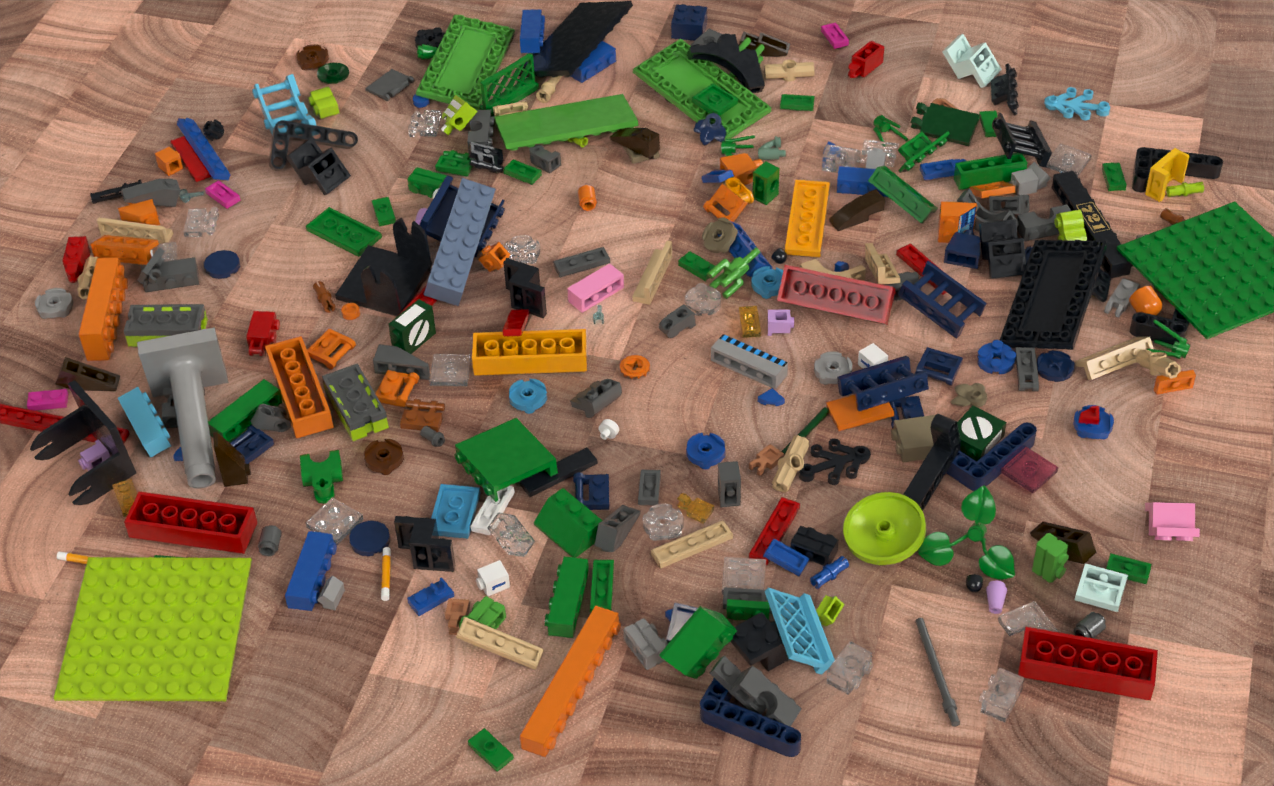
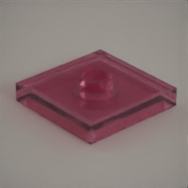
[1001,447,1058,493]

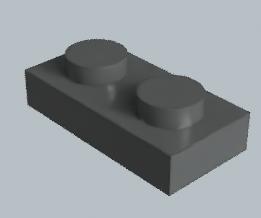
[638,470,661,506]

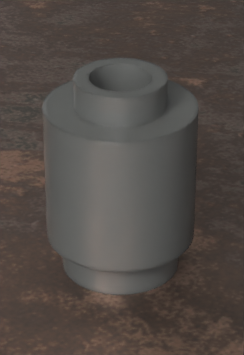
[258,525,282,556]
[1074,612,1106,639]

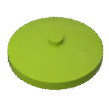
[843,492,926,565]

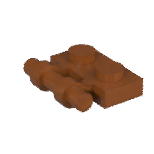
[400,399,445,432]

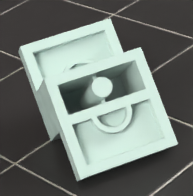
[943,34,1002,88]
[1075,563,1128,612]

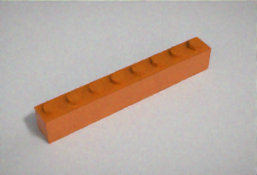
[520,605,621,758]

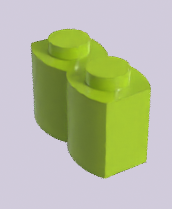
[308,86,340,119]
[1054,209,1087,241]

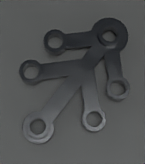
[799,438,871,485]

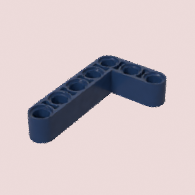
[946,422,1037,491]
[700,665,801,757]

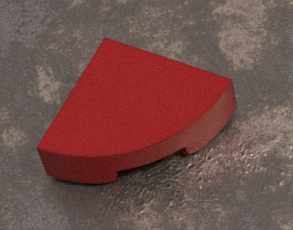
[1078,406,1099,425]

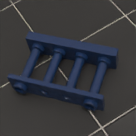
[898,261,987,338]
[837,356,929,411]

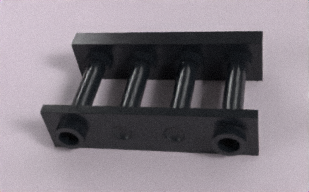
[992,113,1052,168]

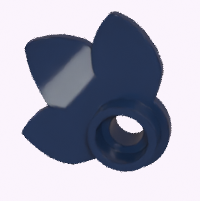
[694,113,726,146]

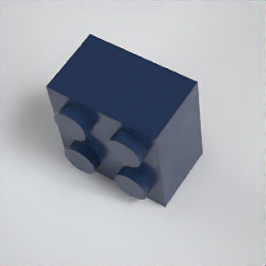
[671,4,707,41]

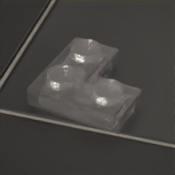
[998,601,1059,637]

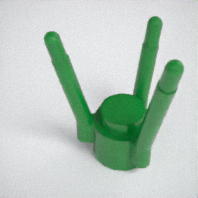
[873,115,908,146]
[721,135,755,161]
[1146,320,1190,359]

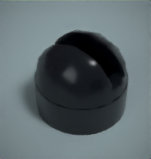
[771,248,787,264]
[966,574,983,592]

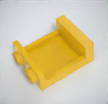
[1145,148,1189,202]

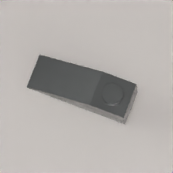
[121,178,180,207]
[373,344,430,380]
[595,505,641,552]

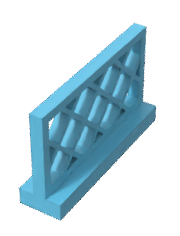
[764,588,835,675]

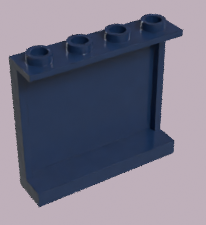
[420,175,505,257]

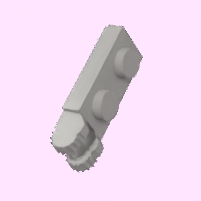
[1104,278,1140,318]

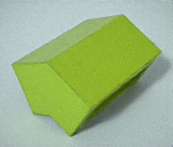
[816,595,845,627]

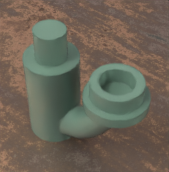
[758,136,786,160]

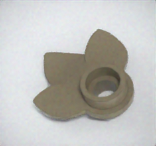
[951,383,987,407]

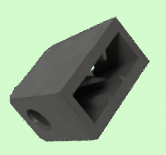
[989,195,1030,214]

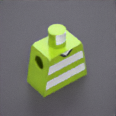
[441,95,478,135]

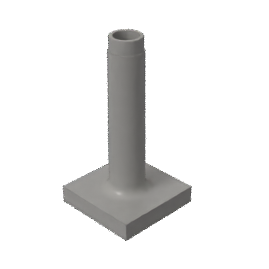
[137,327,229,489]

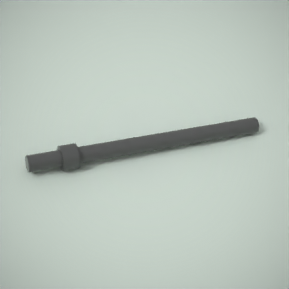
[915,618,960,727]

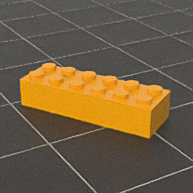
[472,329,587,375]

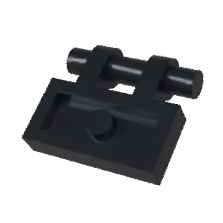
[468,142,504,173]

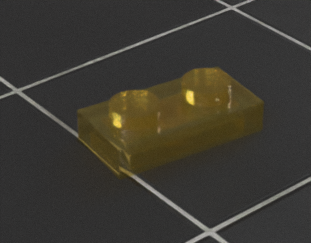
[739,306,761,338]
[112,478,137,517]

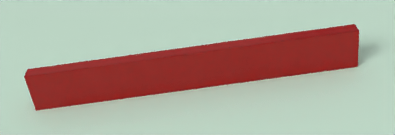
[0,404,130,443]

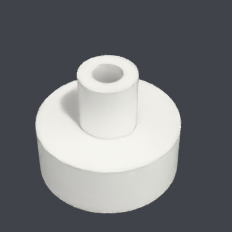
[599,419,619,440]

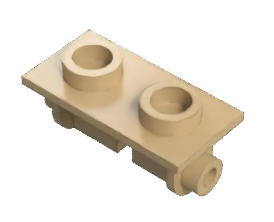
[493,101,528,116]

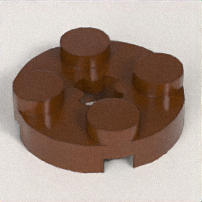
[296,44,329,70]
[364,439,404,475]

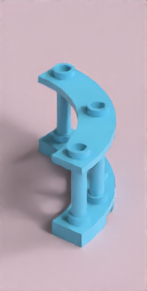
[252,74,319,145]

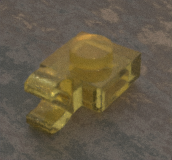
[677,493,714,524]

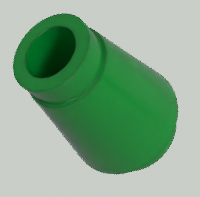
[417,44,437,60]

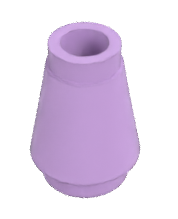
[986,581,1007,614]

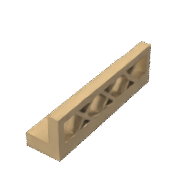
[97,217,173,246]
[633,241,672,305]
[865,243,900,285]
[1075,337,1153,380]

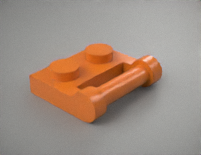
[703,184,748,222]
[307,329,356,370]
[375,370,420,407]

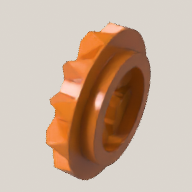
[620,355,650,380]

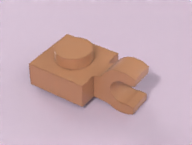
[445,598,470,635]

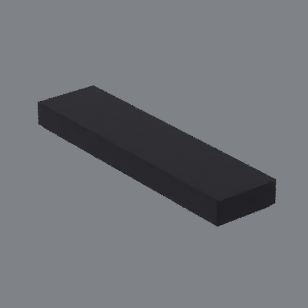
[520,447,598,497]

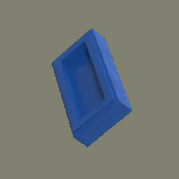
[701,170,734,183]
[763,539,810,576]

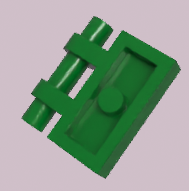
[435,150,473,177]

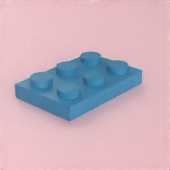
[431,484,481,539]

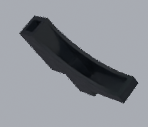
[687,33,765,93]

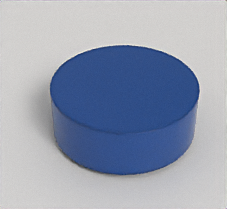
[413,94,429,108]

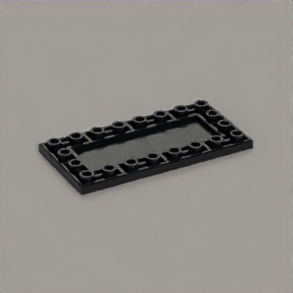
[518,1,633,78]
[1000,239,1107,350]

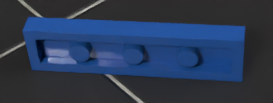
[717,221,772,277]

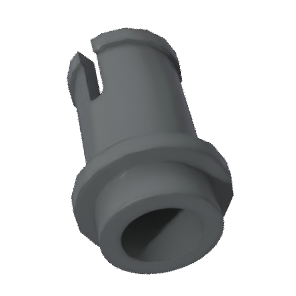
[420,426,445,447]

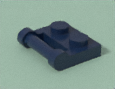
[915,347,963,386]
[889,396,924,429]
[230,425,274,464]
[573,472,609,510]

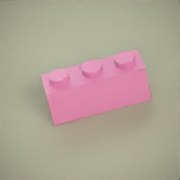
[567,263,624,313]

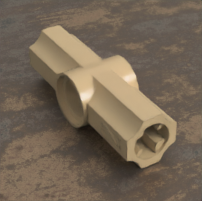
[764,60,814,82]
[77,256,98,299]
[1136,349,1181,378]
[772,435,809,493]

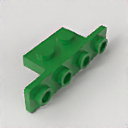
[898,131,950,173]

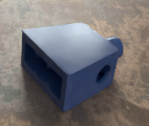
[944,230,980,269]

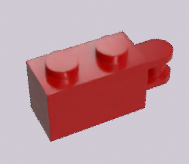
[848,40,884,78]
[62,236,91,283]
[246,311,280,356]

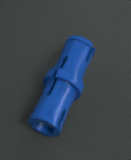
[810,556,849,589]

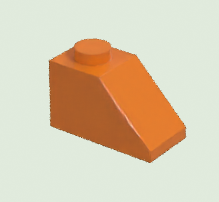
[118,199,160,225]

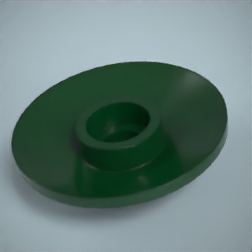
[317,62,349,84]

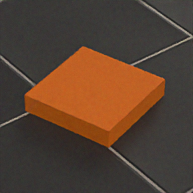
[970,181,1015,198]

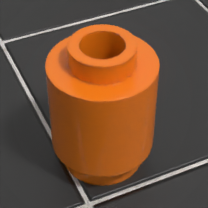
[578,185,597,211]

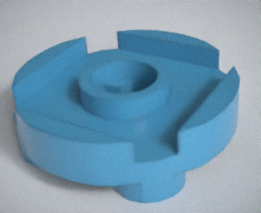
[751,266,783,299]
[509,379,547,414]

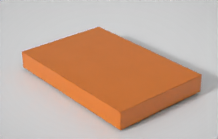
[826,395,894,431]

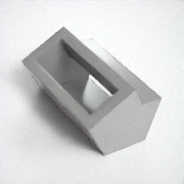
[1027,162,1051,190]
[317,576,345,610]

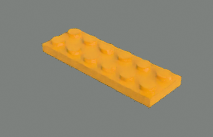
[785,180,830,257]

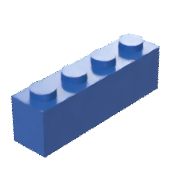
[520,9,545,53]
[285,531,337,611]

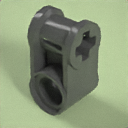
[251,404,291,432]

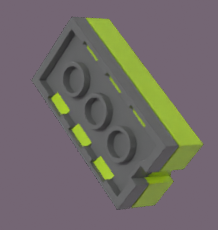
[124,304,208,346]
[322,363,389,441]

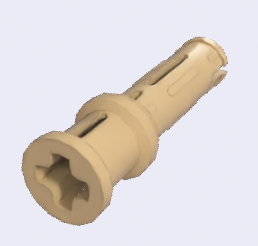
[536,76,562,103]

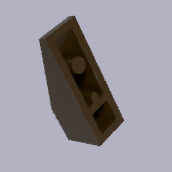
[610,128,660,159]
[55,357,120,391]
[213,432,251,487]
[1030,522,1097,564]

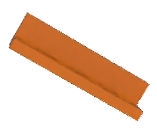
[90,235,159,265]

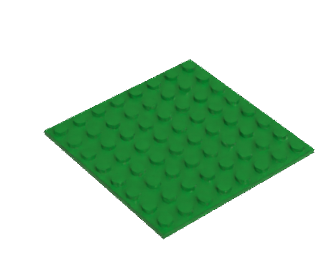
[1117,201,1274,339]

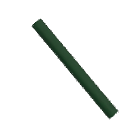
[781,407,829,456]

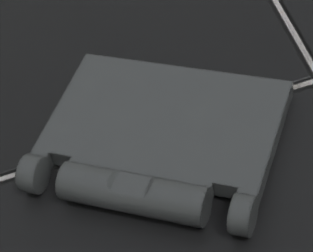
[365,69,414,101]

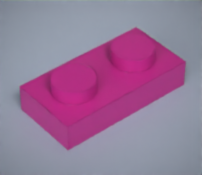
[821,22,849,49]
[205,180,241,209]
[27,389,68,411]

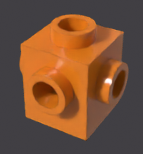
[478,242,511,272]

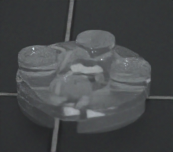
[504,235,540,264]
[685,283,721,316]
[643,504,684,541]

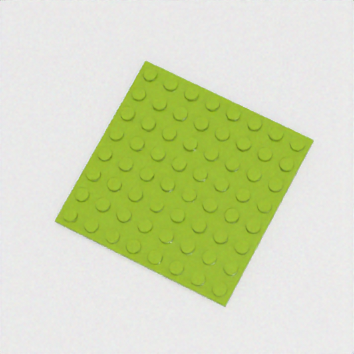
[54,557,252,701]

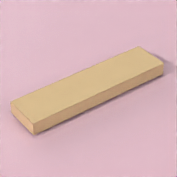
[651,520,733,569]
[456,617,544,670]

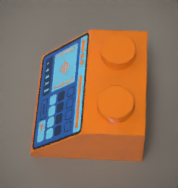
[938,201,977,243]

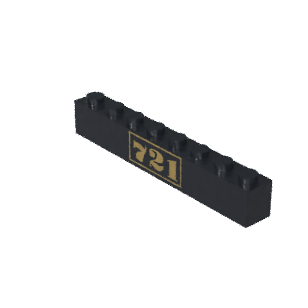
[1052,171,1133,278]

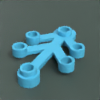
[1044,87,1110,121]

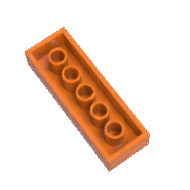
[79,257,128,361]
[265,336,334,439]

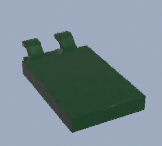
[910,102,980,146]

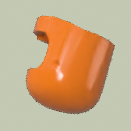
[1129,285,1163,316]

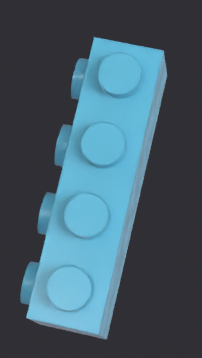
[118,387,171,457]

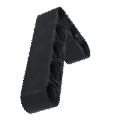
[269,120,358,171]
[1132,147,1223,192]
[1130,308,1190,345]
[903,414,961,511]

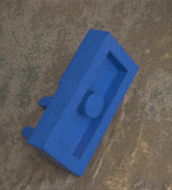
[407,578,454,616]

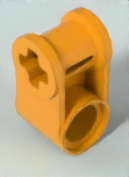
[725,177,754,204]

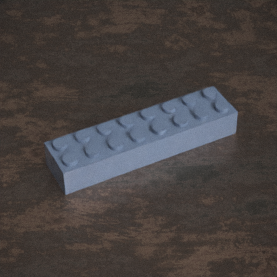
[424,178,496,306]

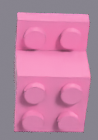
[1145,502,1200,541]

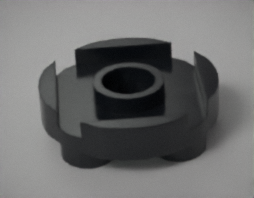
[415,27,445,48]

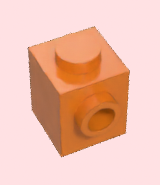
[155,146,183,176]

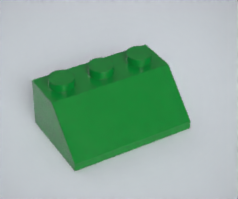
[534,488,603,558]
[659,606,737,679]

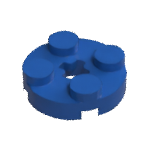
[977,340,1016,374]
[1073,405,1114,440]
[686,433,725,470]

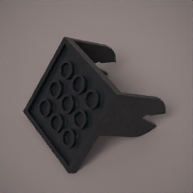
[335,218,433,316]
[30,380,136,505]

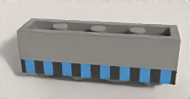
[711,334,788,389]

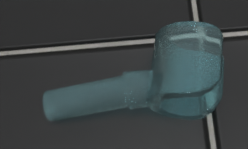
[179,189,204,203]
[593,305,604,324]

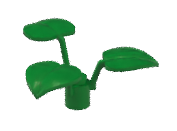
[918,485,1015,579]

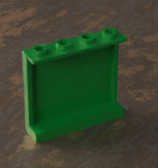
[454,418,558,502]

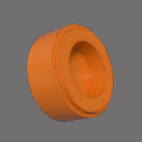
[341,303,360,320]

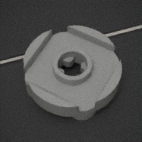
[35,288,73,319]
[814,352,852,385]

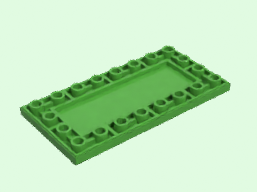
[416,14,515,110]
[633,38,772,141]
[494,94,639,150]

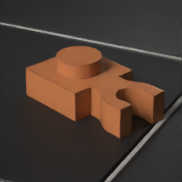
[749,444,785,476]

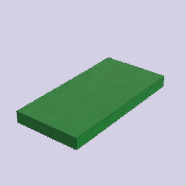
[306,207,382,257]

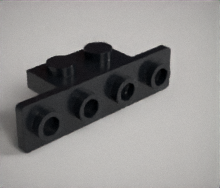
[991,63,1019,116]

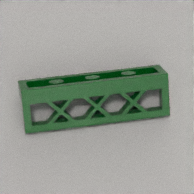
[868,166,938,224]

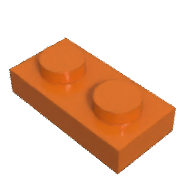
[1154,370,1196,395]

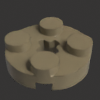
[702,218,738,253]

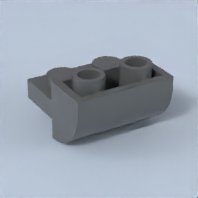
[570,378,622,418]

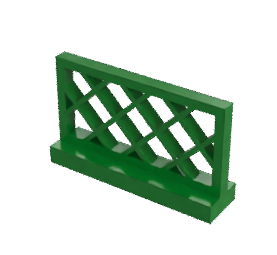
[479,53,539,117]

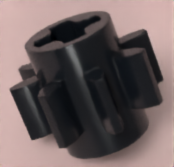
[203,119,224,141]

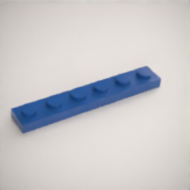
[177,118,231,180]

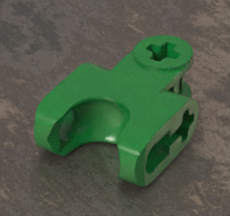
[300,450,343,504]

